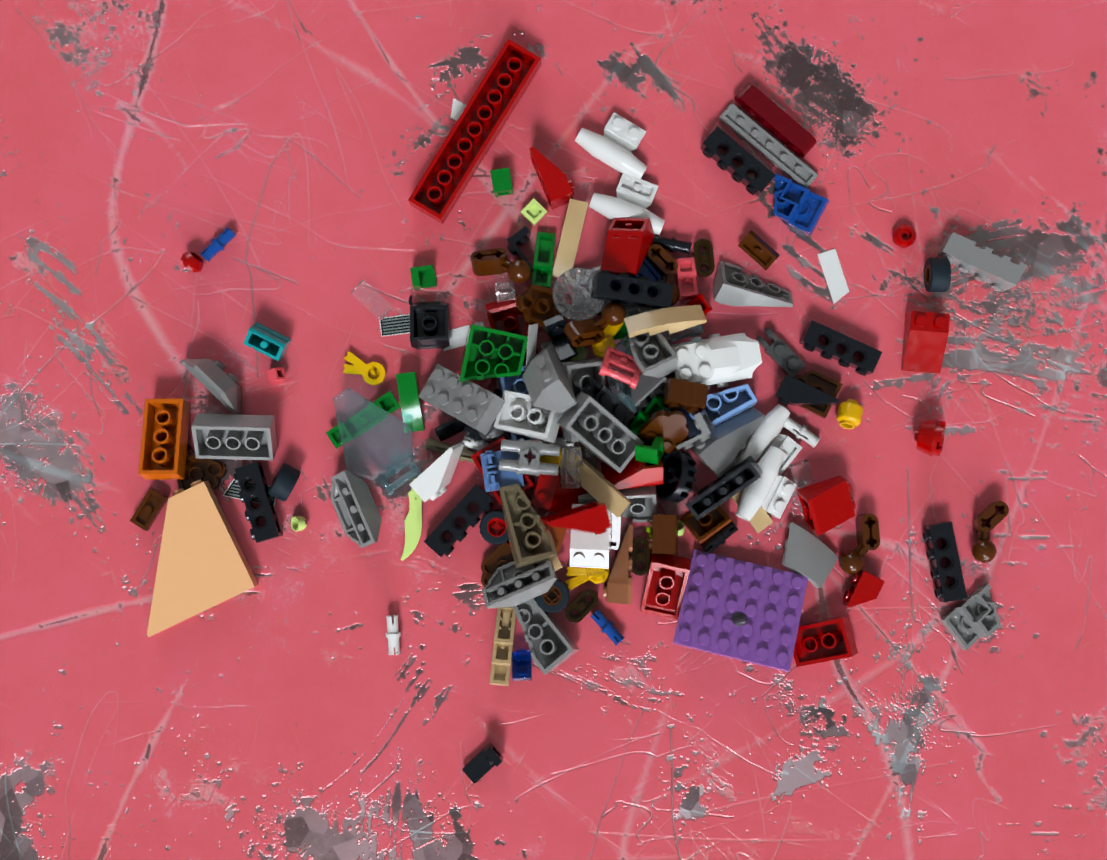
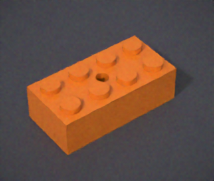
[138,398,190,480]

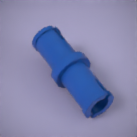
[200,227,236,262]
[590,609,625,646]

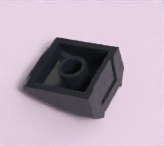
[410,301,450,350]

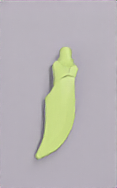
[401,479,422,561]

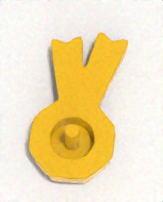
[592,322,624,358]
[343,351,386,386]
[565,567,610,590]

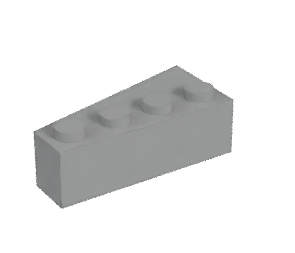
[937,232,1027,292]

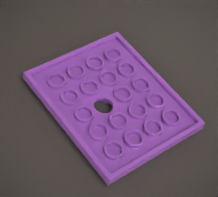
[673,549,808,672]

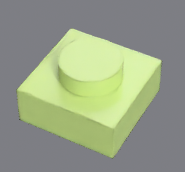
[521,198,547,226]

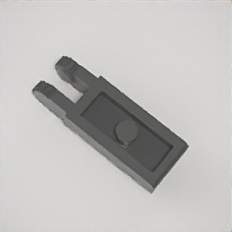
[756,328,806,377]

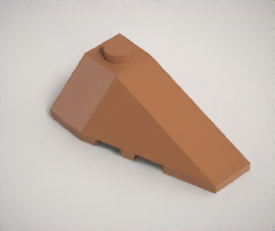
[603,525,633,605]

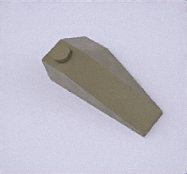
[499,484,557,568]

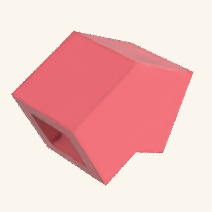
[267,367,286,383]

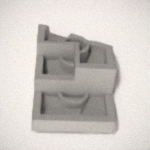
[782,522,839,588]
[940,583,1001,650]

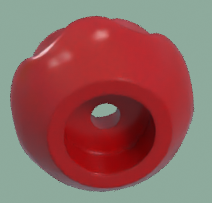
[893,224,916,248]
[180,251,203,273]

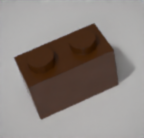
[663,378,708,414]
[649,514,679,554]

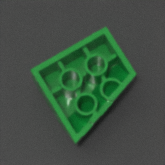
[459,324,528,382]

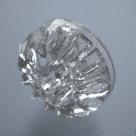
[553,268,604,321]

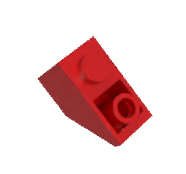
[843,570,885,607]

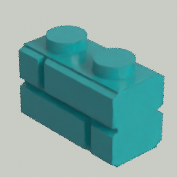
[243,322,291,361]

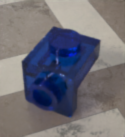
[512,649,532,681]

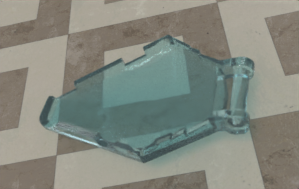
[333,388,421,496]

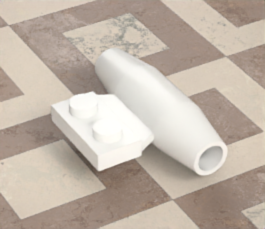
[575,112,647,179]
[589,173,665,235]
[733,404,802,475]
[736,446,797,522]

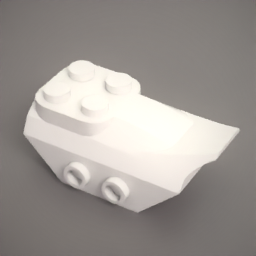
[670,333,762,390]

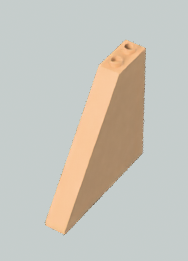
[147,479,258,637]

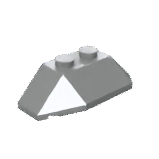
[522,344,577,414]
[180,359,242,415]
[331,470,382,548]
[482,559,557,609]

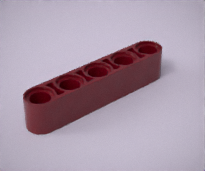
[734,82,817,157]

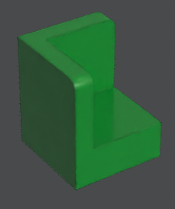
[490,168,513,197]
[410,265,437,290]
[635,436,664,465]

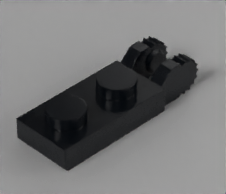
[581,377,631,422]

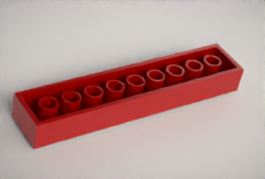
[408,39,541,225]

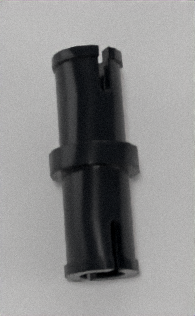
[653,235,692,255]
[701,521,738,554]

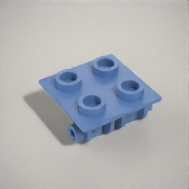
[480,450,524,492]

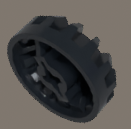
[656,449,697,503]

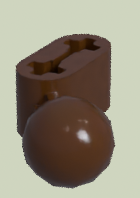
[645,244,680,306]
[471,248,531,284]
[564,301,626,347]
[971,501,1009,563]
[839,514,880,574]

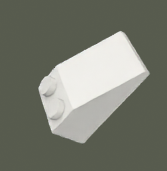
[494,390,563,444]
[409,441,465,502]
[570,504,611,569]

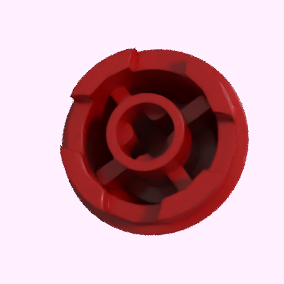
[914,419,946,457]

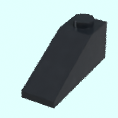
[775,374,839,406]

